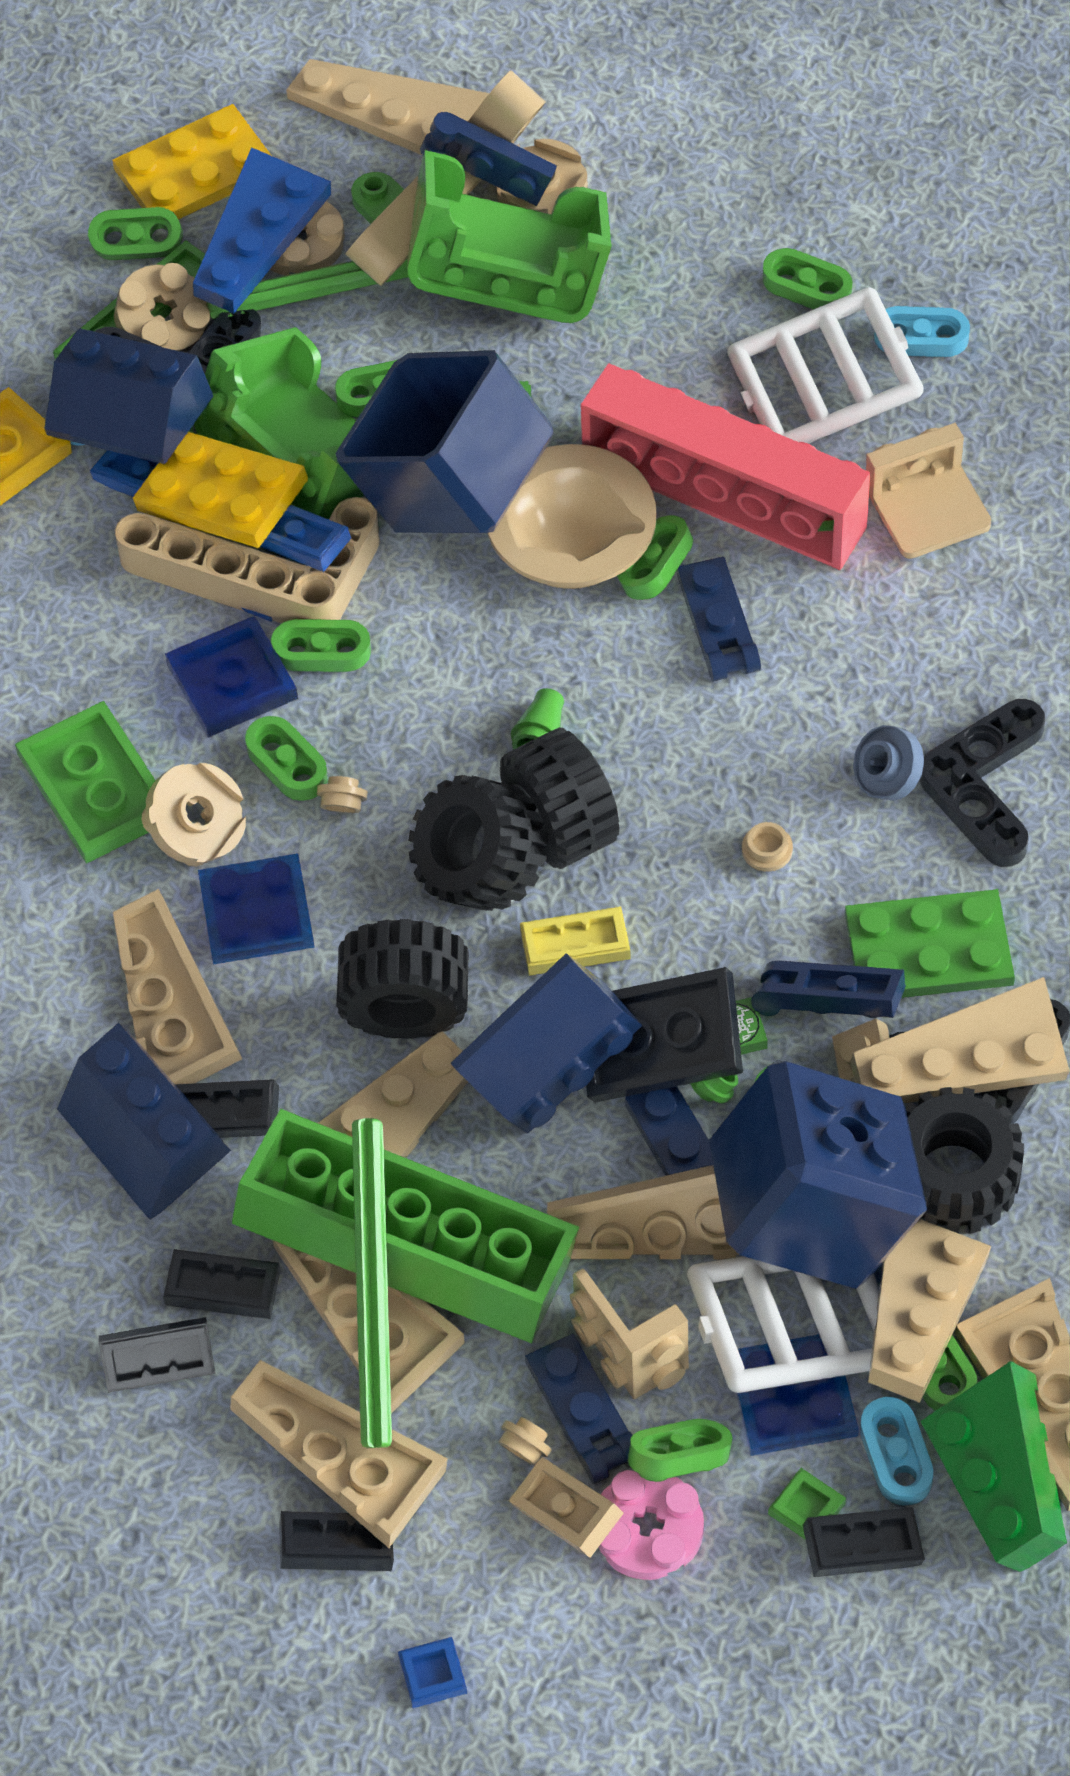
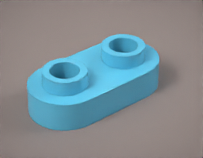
[874,306,970,357]
[860,1397,933,1506]

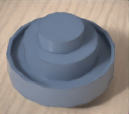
[853,725,924,801]

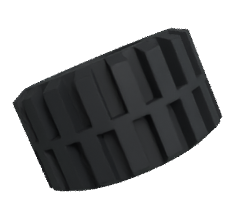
[500,727,620,869]
[408,775,548,911]
[336,919,469,1039]
[905,1087,1024,1234]

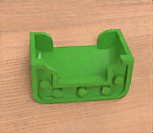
[407,150,612,323]
[194,327,365,519]

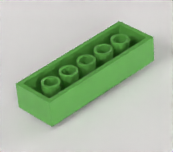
[232,1109,579,1344]

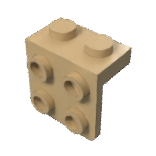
[866,422,991,559]
[570,1268,689,1400]

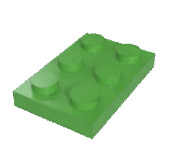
[15,701,156,864]
[845,889,1015,998]

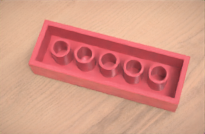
[581,363,870,570]

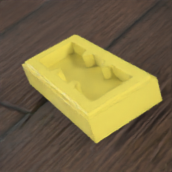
[520,907,631,976]

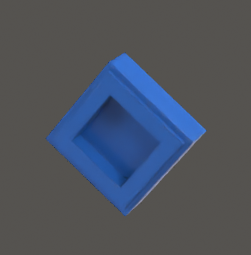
[398,1637,467,1708]

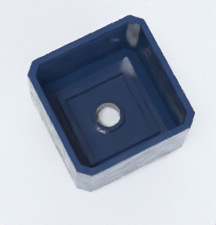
[335,350,553,533]
[709,1060,927,1289]

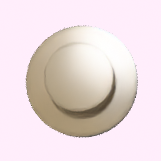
[317,776,368,813]
[742,822,793,872]
[498,1417,552,1466]

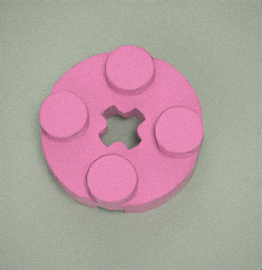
[599,1470,704,1580]

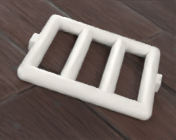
[727,287,923,444]
[687,1256,880,1393]

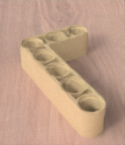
[345,70,546,286]
[115,497,380,624]

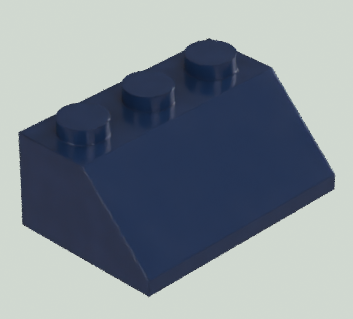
[44,328,213,464]
[451,953,642,1133]
[57,1022,231,1220]

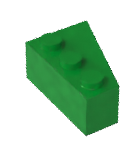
[920,1361,1067,1572]

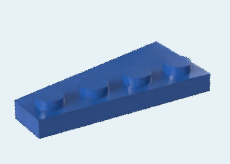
[193,147,331,314]

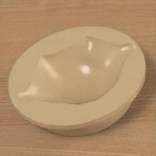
[487,444,657,589]

